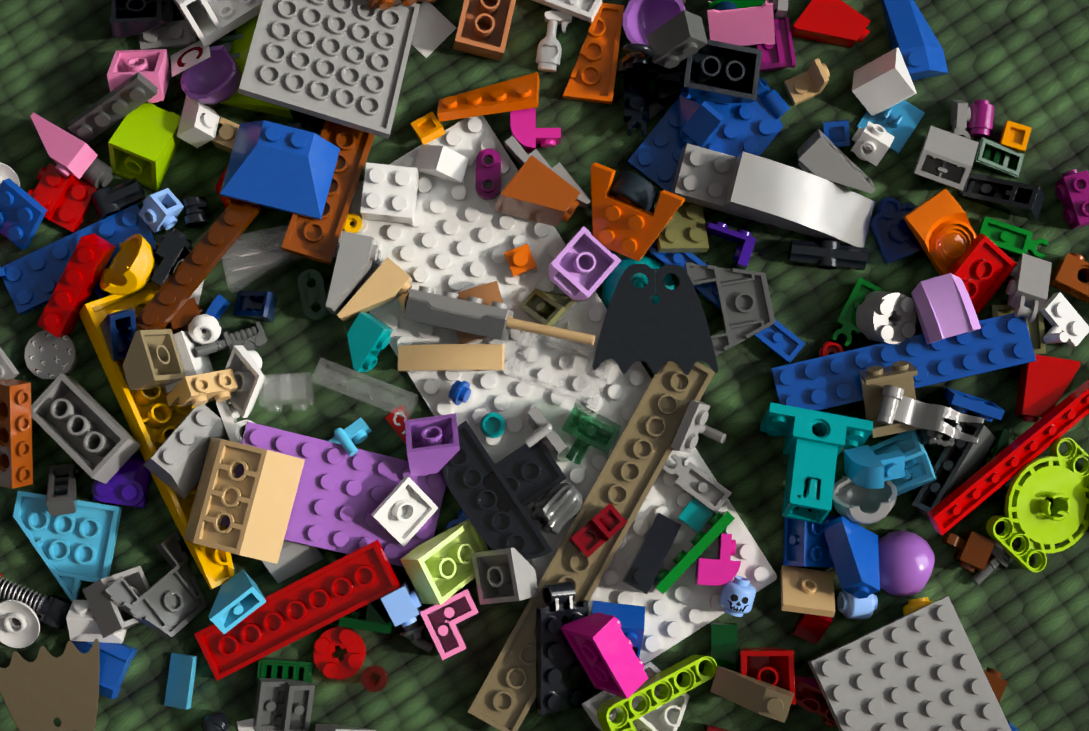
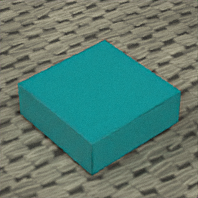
[678,497,714,533]

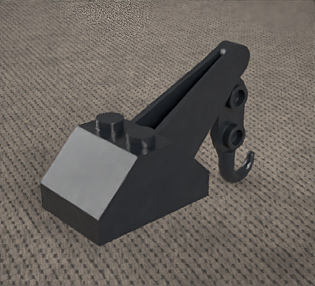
[618,39,762,103]

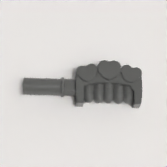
[194,322,267,358]
[971,531,1021,586]

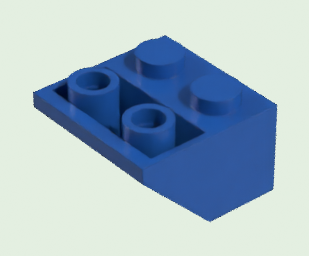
[591,601,645,658]

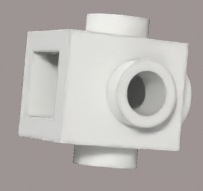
[851,122,895,166]

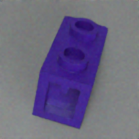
[706,221,757,270]

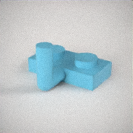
[329,417,372,456]

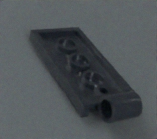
[536,581,588,715]

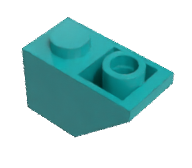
[347,312,393,372]

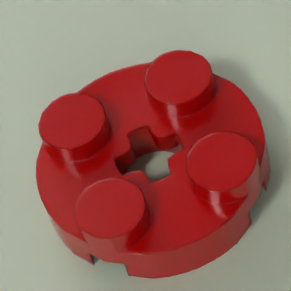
[313,627,366,680]

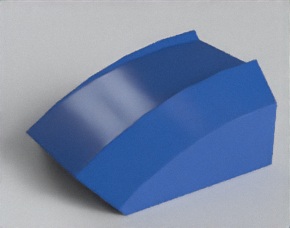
[71,641,138,700]

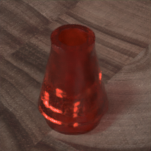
[361,665,388,692]

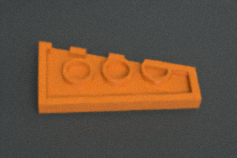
[563,3,624,104]
[437,72,540,122]

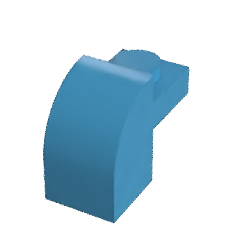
[844,445,905,489]

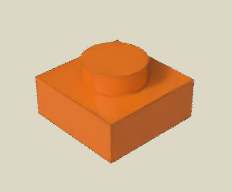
[504,244,537,278]

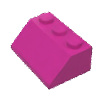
[561,612,649,699]

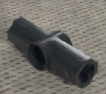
[788,239,868,271]

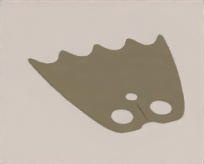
[0,639,100,731]

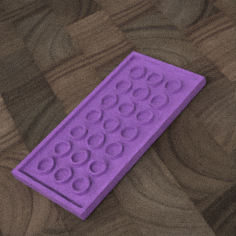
[221,422,446,567]

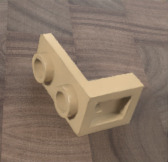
[783,58,830,106]

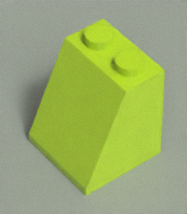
[108,102,181,191]

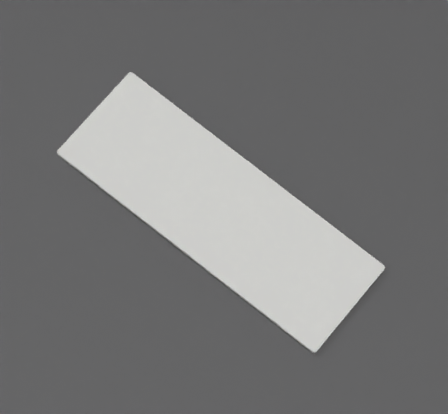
[334,115,777,664]

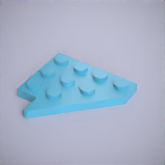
[13,491,122,602]

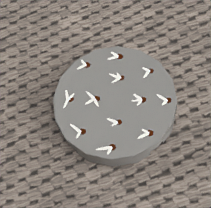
[24,330,77,380]

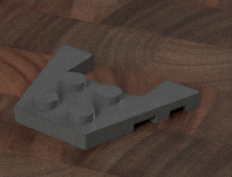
[684,262,775,356]
[100,531,207,640]

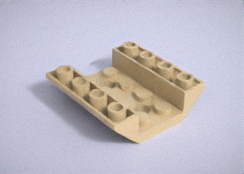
[184,437,305,564]

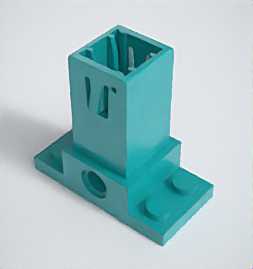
[760,402,874,524]

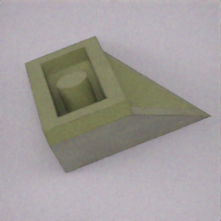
[519,288,578,327]

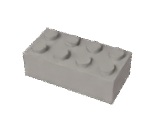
[31,373,141,484]

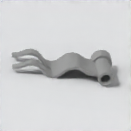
[877,385,984,444]

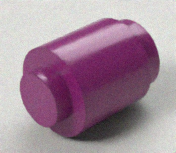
[967,99,994,138]

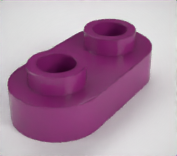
[475,148,501,200]

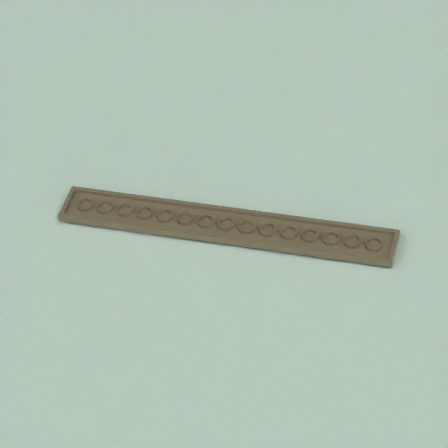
[468,361,715,731]

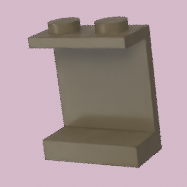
[859,361,920,438]

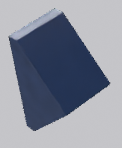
[234,290,278,323]
[100,308,137,361]

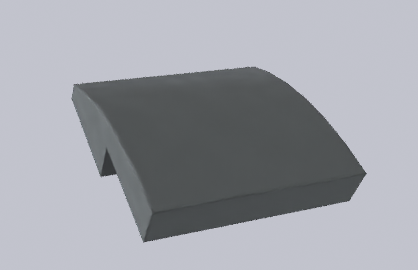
[253,678,315,731]

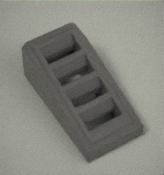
[46,463,76,516]

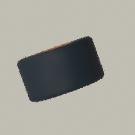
[609,171,658,211]

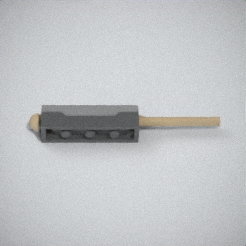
[398,286,595,345]

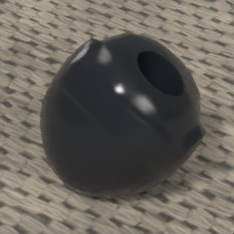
[201,712,230,731]

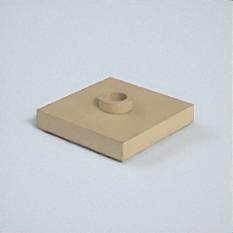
[780,565,835,617]

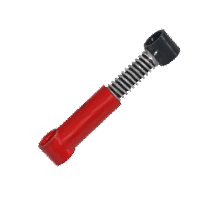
[0,573,72,629]

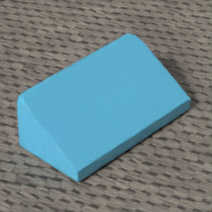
[164,653,198,710]

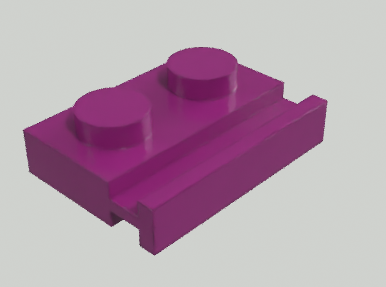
[755,17,796,72]

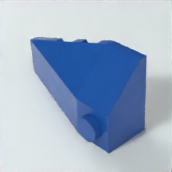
[881,0,948,81]

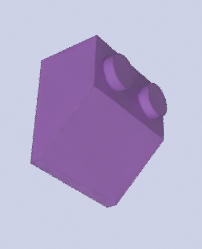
[405,413,460,477]

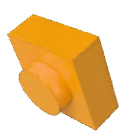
[410,112,445,145]
[999,121,1032,153]

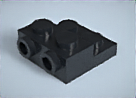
[151,229,193,288]

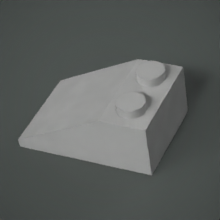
[797,129,875,194]
[326,231,381,315]

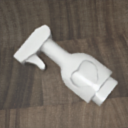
[536,10,572,72]

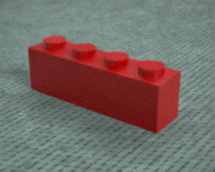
[37,233,116,338]

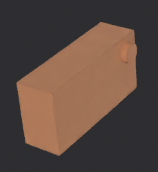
[453,0,516,61]

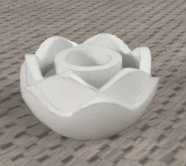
[188,314,221,345]

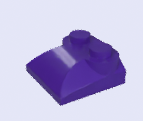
[92,454,152,508]

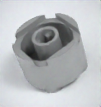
[856,291,916,344]

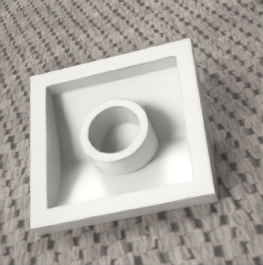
[371,475,438,547]

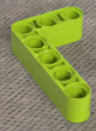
[597,654,717,731]

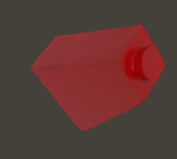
[791,0,871,48]
[1015,354,1081,424]

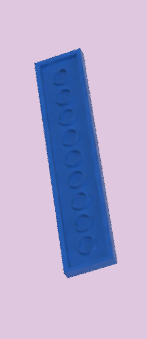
[771,313,1036,411]

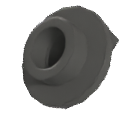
[399,621,434,653]

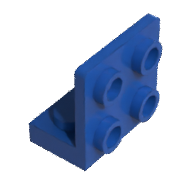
[783,515,841,567]

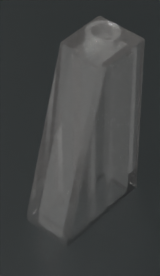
[222,224,302,293]

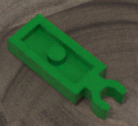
[977,216,1049,259]
[831,277,882,348]

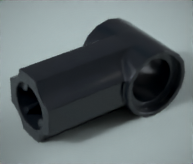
[91,178,146,220]

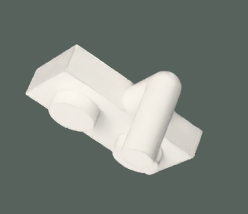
[1040,292,1089,347]

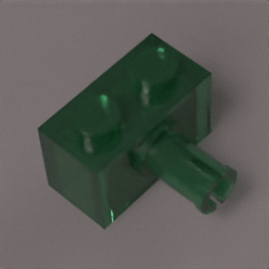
[561,401,621,465]

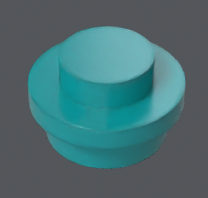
[480,412,506,438]

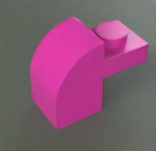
[510,108,561,153]
[695,533,741,586]

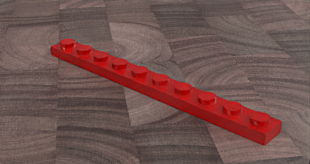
[927,379,1089,535]

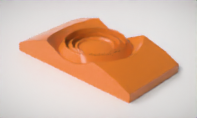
[903,188,977,276]

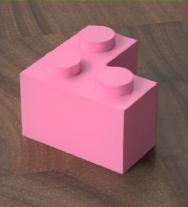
[420,588,479,660]

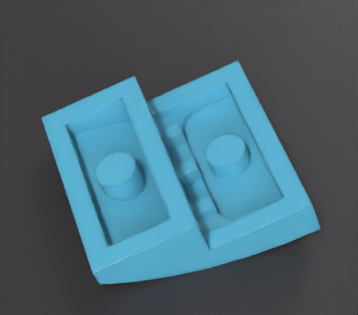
[870,430,937,496]

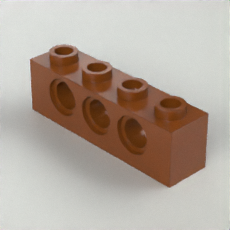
[1049,252,1089,304]
[0,379,33,489]

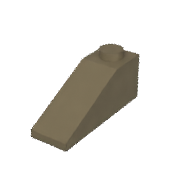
[710,666,794,723]

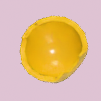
[100,234,155,295]

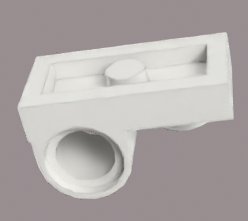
[216,400,255,443]

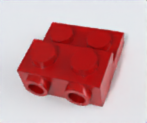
[28,163,99,233]

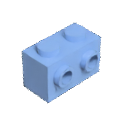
[381,581,422,628]

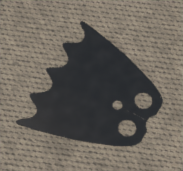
[592,264,718,375]

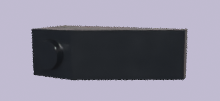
[958,173,1045,220]
[622,513,681,594]

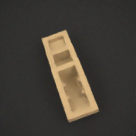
[398,344,504,372]

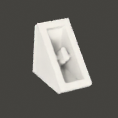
[414,145,469,184]

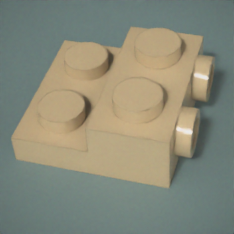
[166,369,239,407]

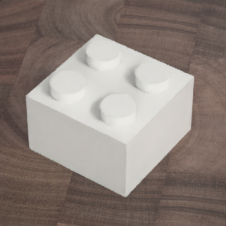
[360,162,419,224]

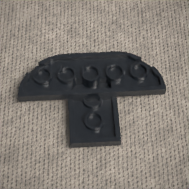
[443,420,567,560]

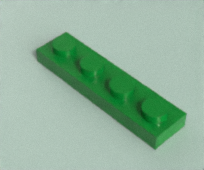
[654,511,735,594]

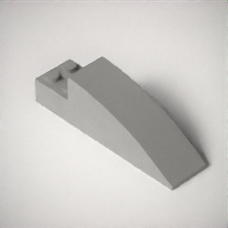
[671,143,875,248]

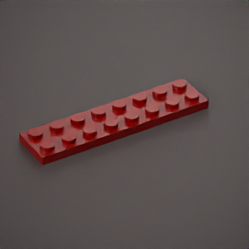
[194,540,401,681]

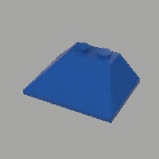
[220,120,340,221]

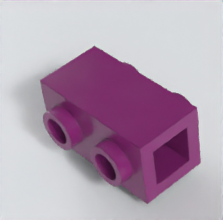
[1055,169,1089,229]

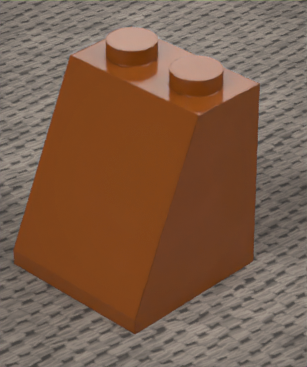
[494,155,581,227]

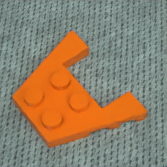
[591,162,685,261]

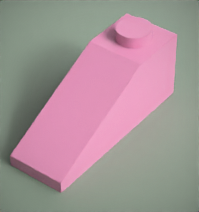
[30,112,98,179]

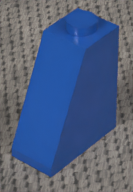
[823,516,880,599]

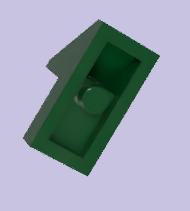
[338,599,393,634]

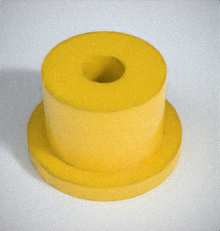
[344,213,362,233]

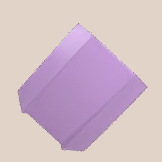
[548,226,621,300]
[911,273,981,345]

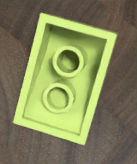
[400,519,489,605]

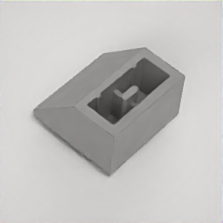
[912,126,979,191]

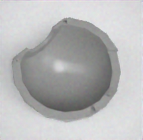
[832,475,897,524]

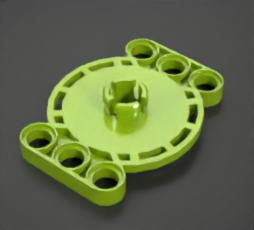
[986,436,1089,572]

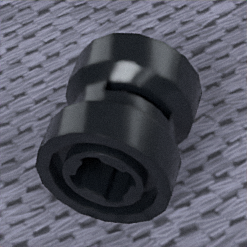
[181,196,210,227]

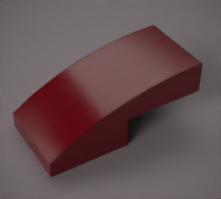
[569,503,627,559]

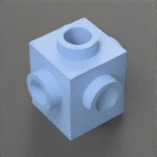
[139,188,184,233]

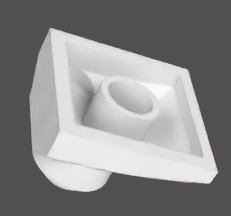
[225,345,265,418]

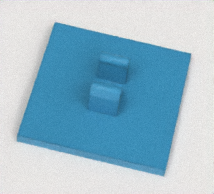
[856,100,925,154]

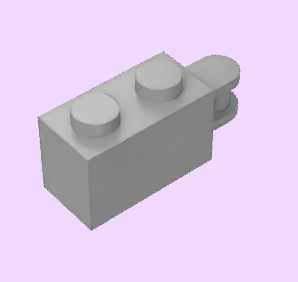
[1006,253,1052,322]

